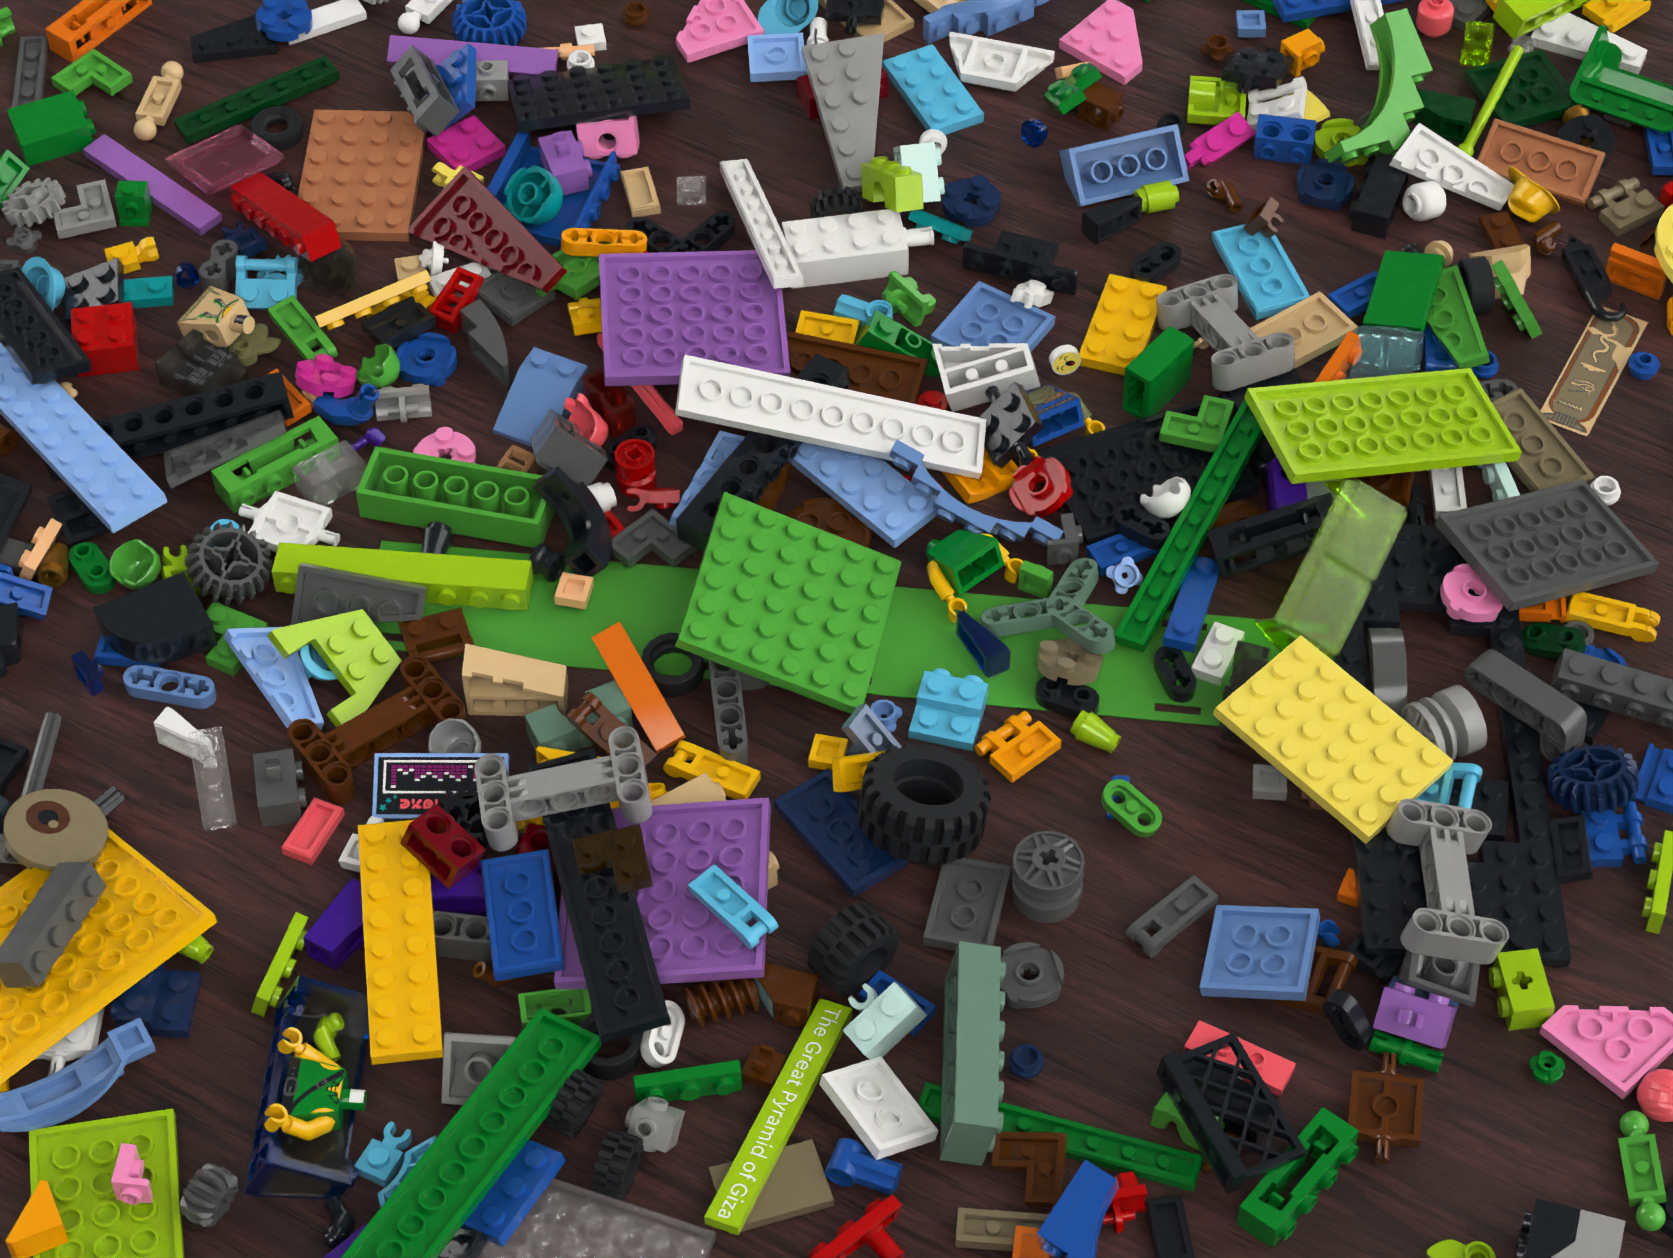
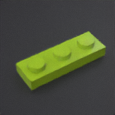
[1641,830,1673,934]
[251,912,308,1017]

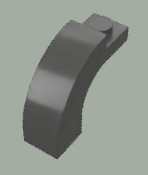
[1364,628,1407,717]

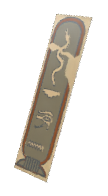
[1540,306,1648,436]

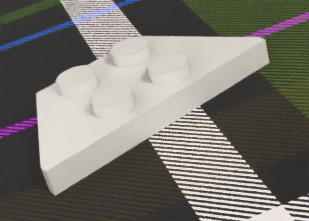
[949,31,1055,92]

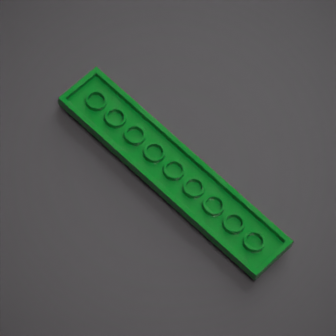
[341,1008,601,1258]

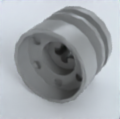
[1401,685,1487,760]

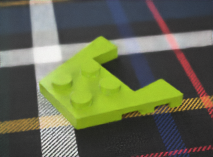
[267,609,402,728]

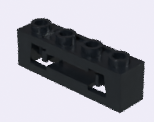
[1208,492,1346,579]

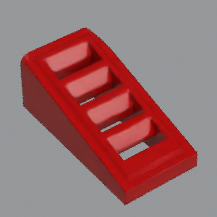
[428,267,484,334]

